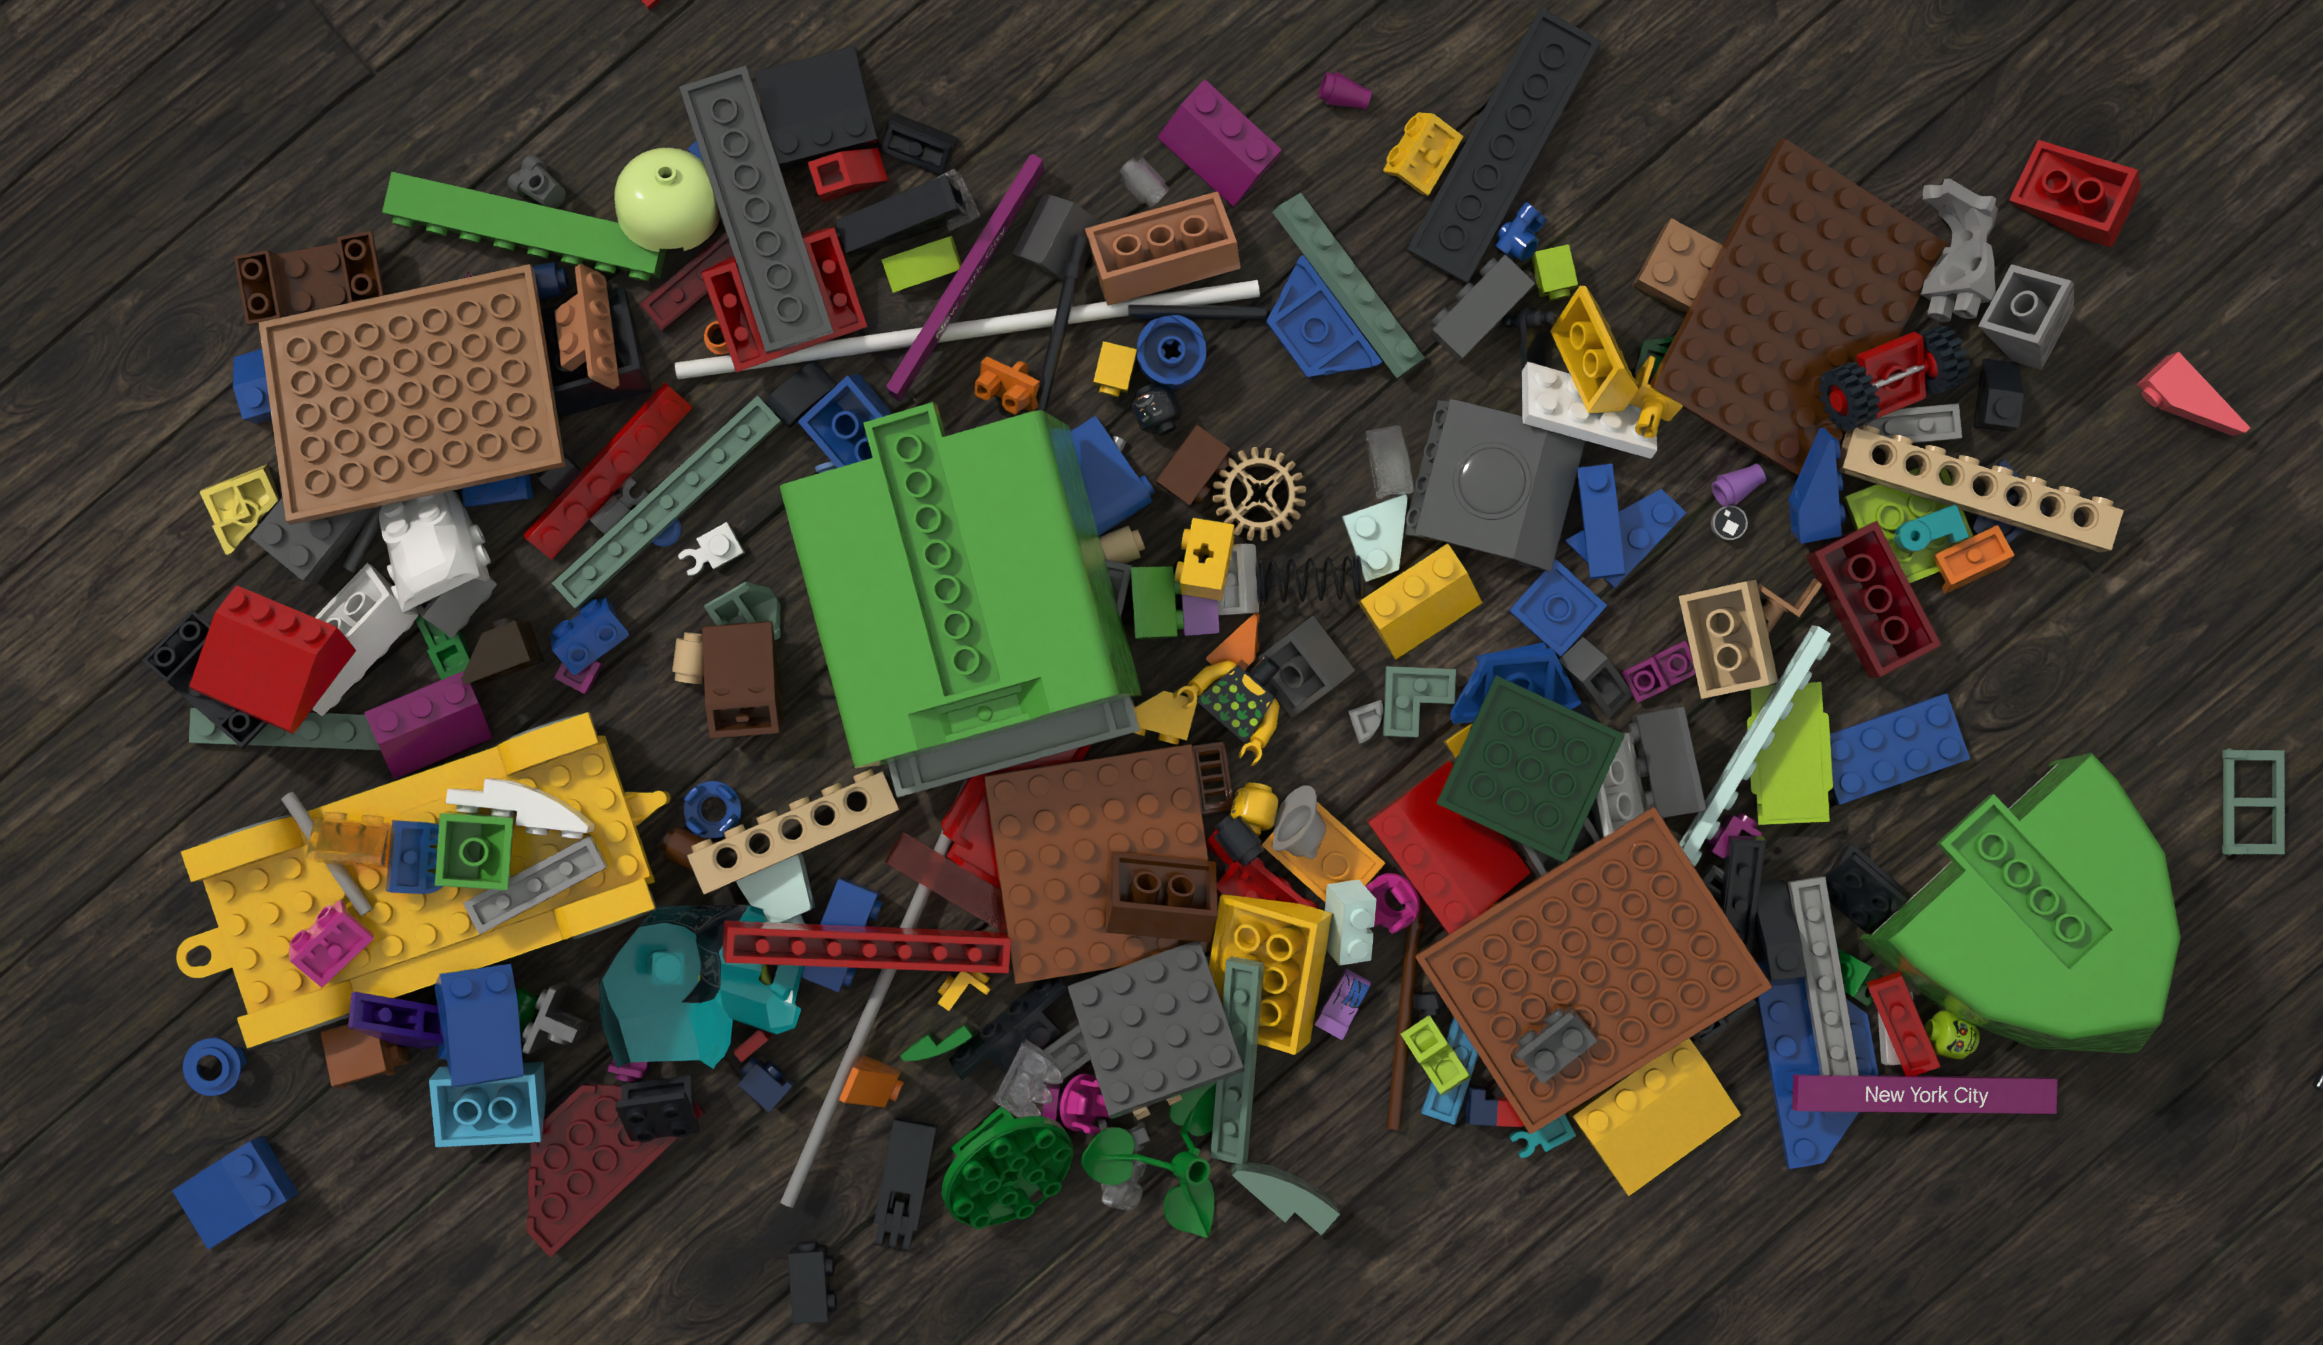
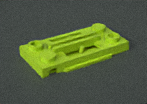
[1747,682,1833,825]

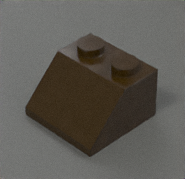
[461,617,545,686]

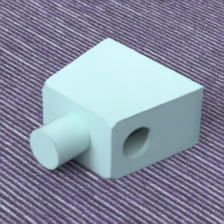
[736,853,815,924]

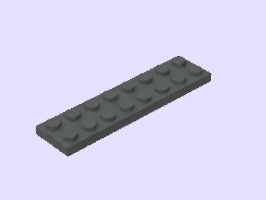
[679,65,834,354]

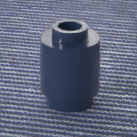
[532,262,569,300]

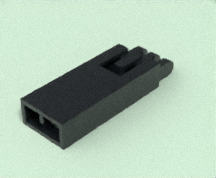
[874,1117,938,1251]

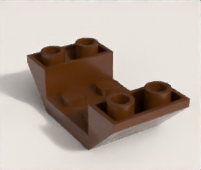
[234,231,384,326]

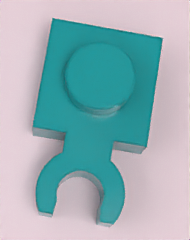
[1509,1114,1576,1158]

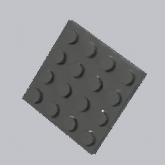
[1067,941,1245,1119]

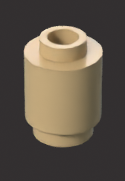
[1099,525,1145,564]
[672,632,704,684]

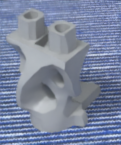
[1921,178,1998,322]

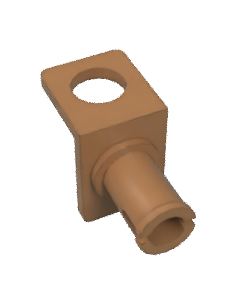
[1758,578,1822,636]

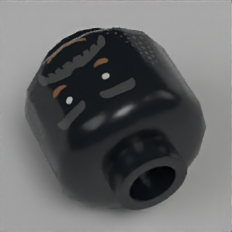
[1131,383,1182,437]

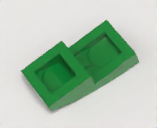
[415,615,471,680]
[900,1022,975,1062]

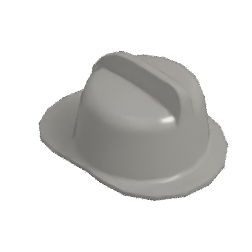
[1272,785,1326,859]

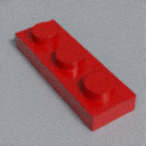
[1867,971,1941,1076]

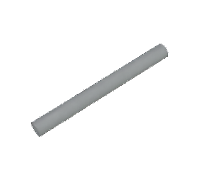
[281,792,373,917]

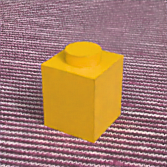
[1093,341,1137,397]

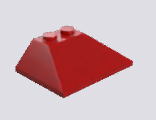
[701,227,867,372]

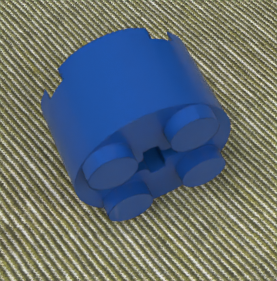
[1137,315,1207,389]

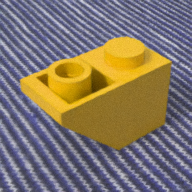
[1134,691,1197,745]

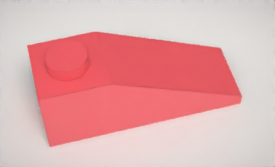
[2137,352,2250,436]

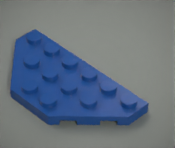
[1756,960,1878,1169]

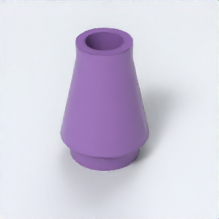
[1711,464,1766,507]

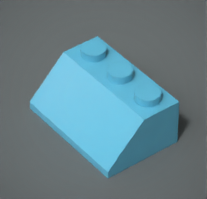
[429,1062,546,1147]

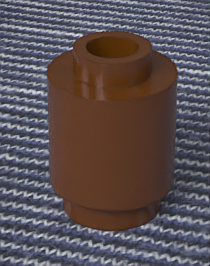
[660,826,707,872]

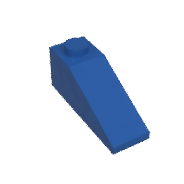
[1577,464,1625,580]

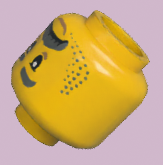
[1231,783,1278,836]

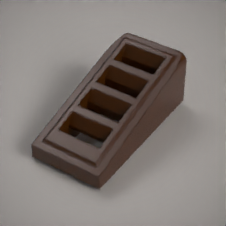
[1192,741,1233,814]

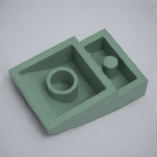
[1230,1161,1340,1236]

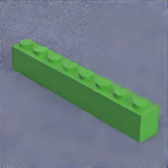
[382,172,667,282]

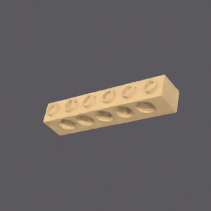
[687,769,899,895]

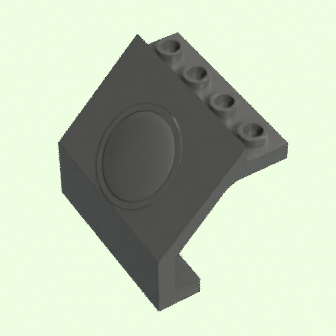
[1403,399,1585,571]

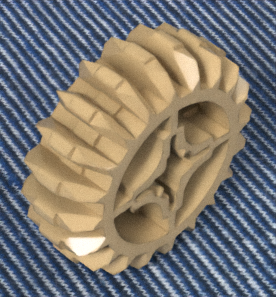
[1212,447,1306,541]

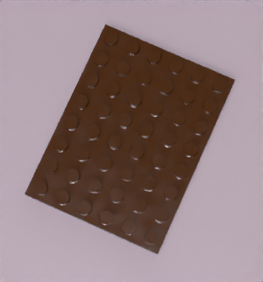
[1649,139,1948,478]

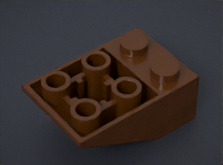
[702,621,785,738]

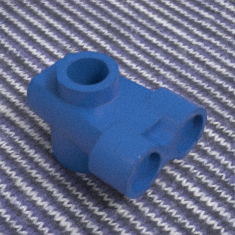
[1496,202,1547,261]

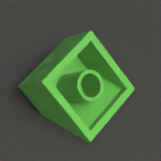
[1131,566,1184,640]
[435,811,514,890]

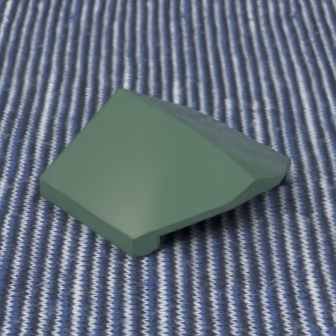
[704,582,781,640]

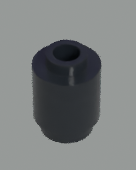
[1214,814,1264,868]

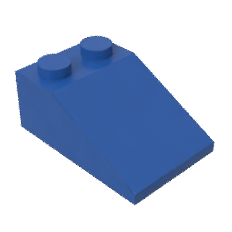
[434,964,524,1088]
[172,1135,299,1250]

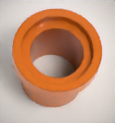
[704,321,729,355]

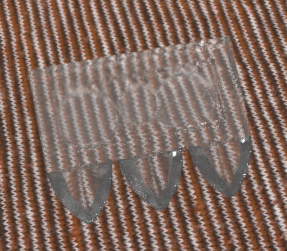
[993,1040,1063,1118]

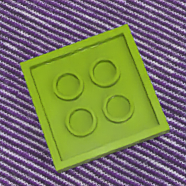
[1842,468,1973,583]

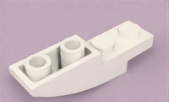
[446,778,595,839]

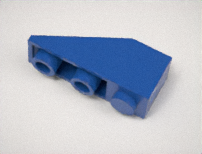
[1788,427,1846,544]

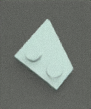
[1342,494,1407,582]

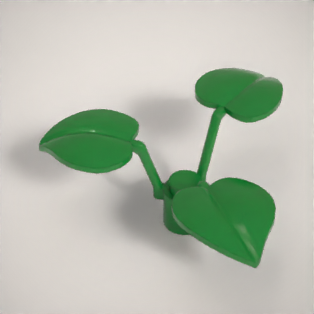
[1081,1082,1216,1238]

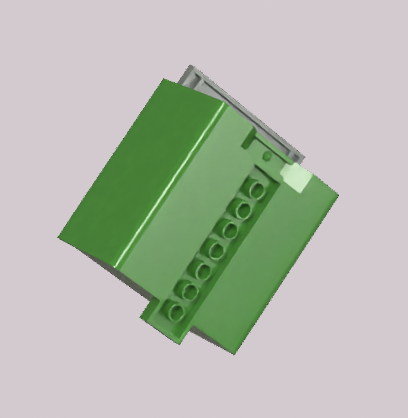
[779,402,1142,798]

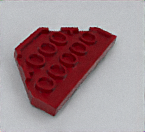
[527,1084,705,1257]

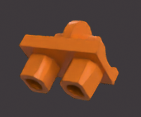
[975,357,1040,415]

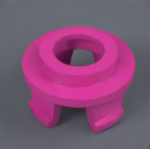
[1365,873,1420,934]
[1060,1074,1110,1135]

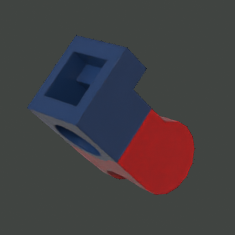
[1465,1086,1525,1127]

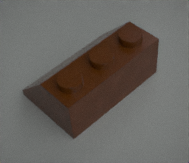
[1106,851,1218,942]

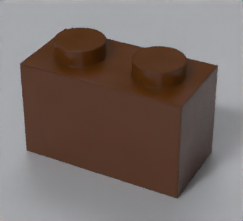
[1156,425,1231,508]

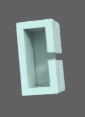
[1325,879,1376,966]

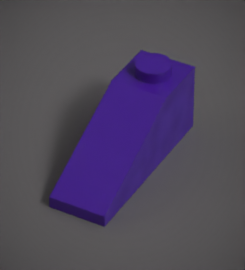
[348,992,444,1049]

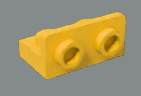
[1383,112,1464,196]

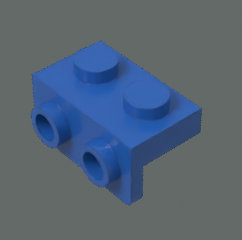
[549,595,629,675]

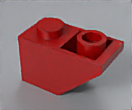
[808,148,889,203]

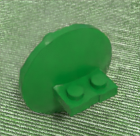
[942,1103,1073,1229]

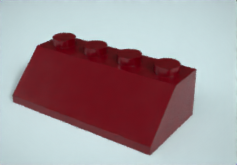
[1805,521,1941,678]

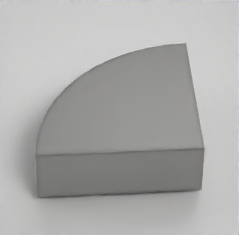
[1348,700,1383,744]

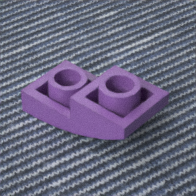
[1182,560,1219,636]

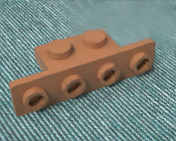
[555,264,619,389]

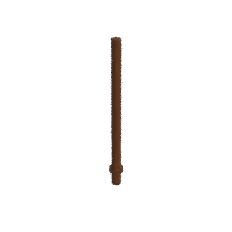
[1386,901,1425,1130]

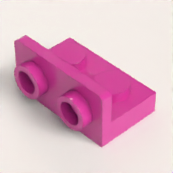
[289,900,374,988]

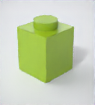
[1531,244,1578,301]

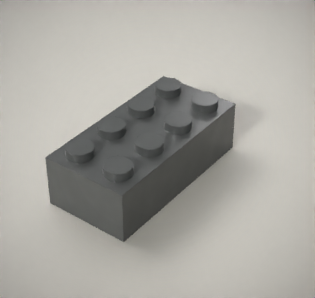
[250,498,378,584]

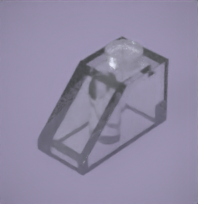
[1365,425,1414,499]

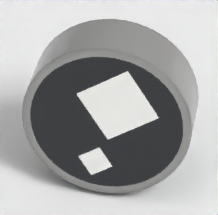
[1711,505,1748,541]

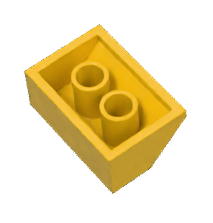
[1550,286,1639,413]
[1358,544,1482,660]

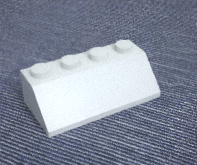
[312,562,419,716]

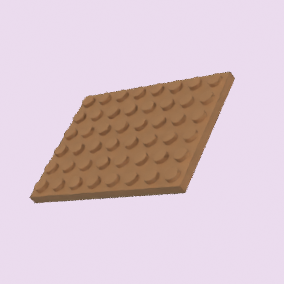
[259,264,565,525]

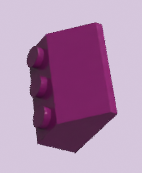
[1157,79,1281,208]
[364,671,493,780]

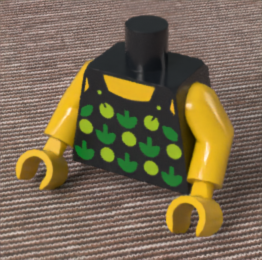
[1173,656,1280,766]

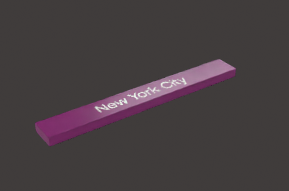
[886,154,1045,402]
[1792,1074,2058,1114]

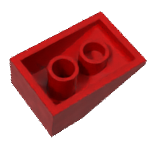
[2009,140,2141,248]

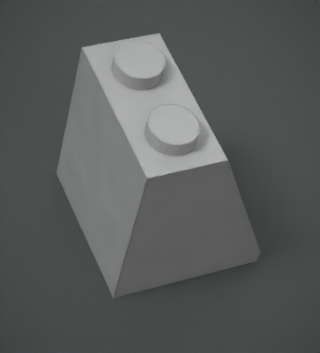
[1978,264,2074,370]

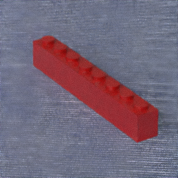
[722,921,1011,973]

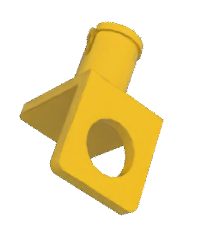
[1629,356,1683,438]

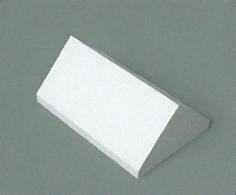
[1591,733,1646,838]

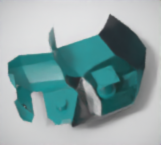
[599,905,803,1069]

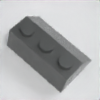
[1628,706,1707,818]

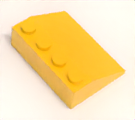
[1209,894,1333,1055]
[1568,1038,1741,1196]

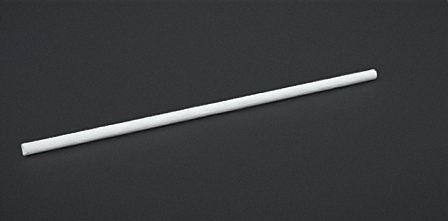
[675,280,1260,380]

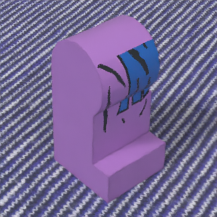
[1314,968,1371,1040]

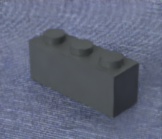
[1430,255,1535,362]

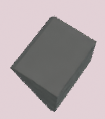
[1012,193,1103,281]

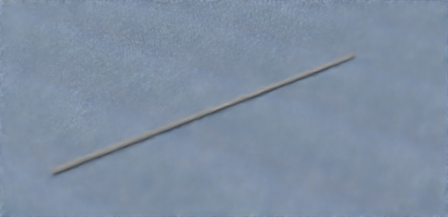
[780,436,1126,1208]

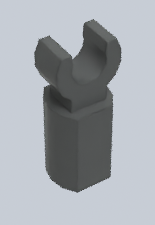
[590,476,649,534]

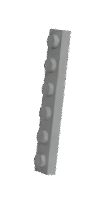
[1788,876,1859,1075]

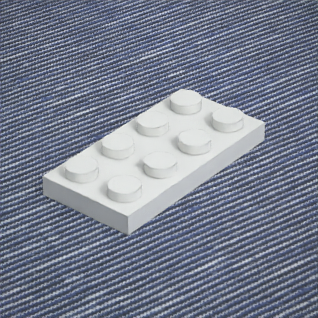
[1522,362,1657,459]

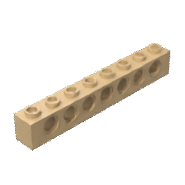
[1837,425,2124,552]

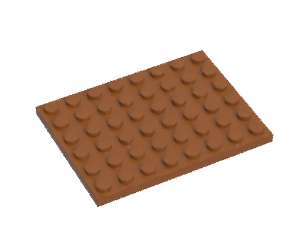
[1415,806,1772,1135]

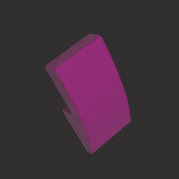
[1622,639,1696,703]

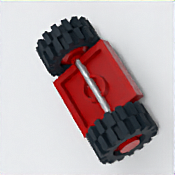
[1818,325,1970,431]

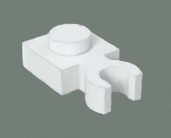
[678,522,745,576]

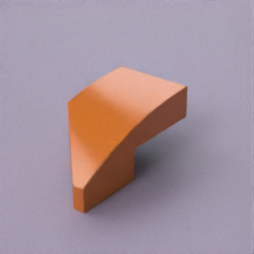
[1206,611,1260,665]

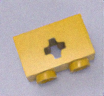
[1175,518,1235,601]

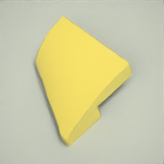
[200,464,279,555]

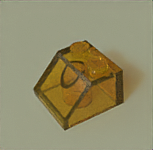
[306,812,392,868]

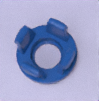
[684,781,742,838]
[183,1037,247,1096]

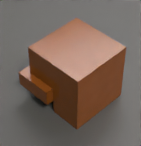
[320,1024,410,1089]

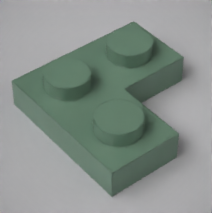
[1383,666,1456,737]

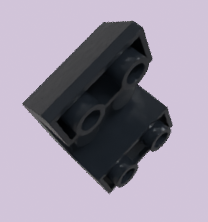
[142,610,268,749]

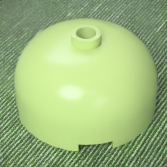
[614,148,721,252]

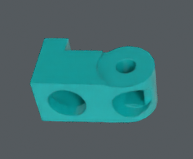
[1894,504,1969,553]

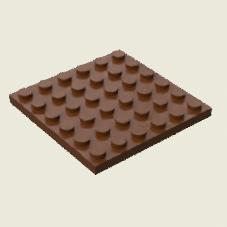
[984,744,1216,984]

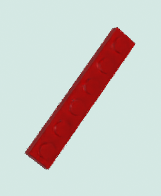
[523,382,693,560]

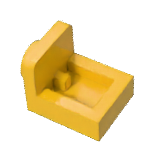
[937,972,992,1011]

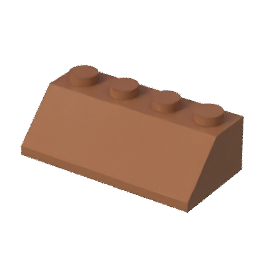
[1085,191,1240,306]

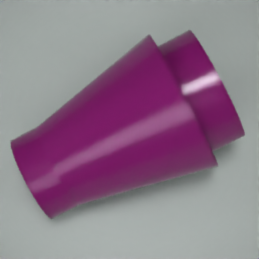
[1318,71,1372,110]

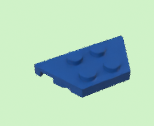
[1266,255,1382,379]
[1450,648,1581,724]

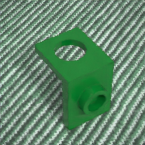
[1837,948,1884,1007]

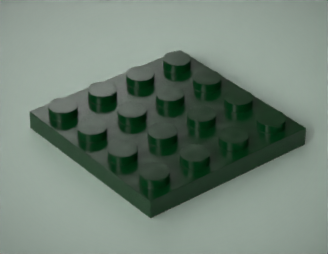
[1436,675,1625,863]

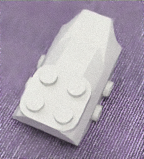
[379,491,491,615]

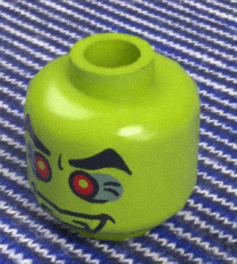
[1924,1010,1980,1060]

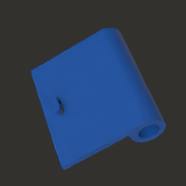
[1070,416,1155,536]

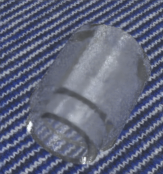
[1119,157,1170,209]

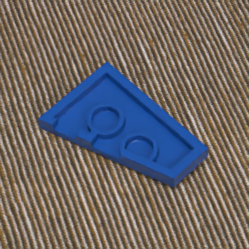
[1563,489,1686,588]

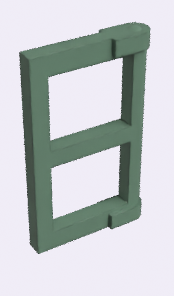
[2222,748,2285,856]

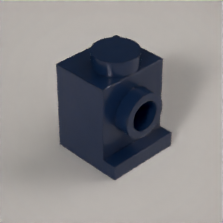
[738,1057,797,1112]

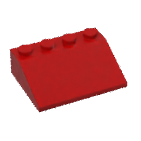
[189,585,356,734]
[1366,760,1531,934]

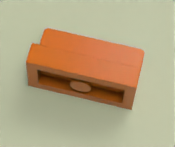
[1933,525,2015,594]

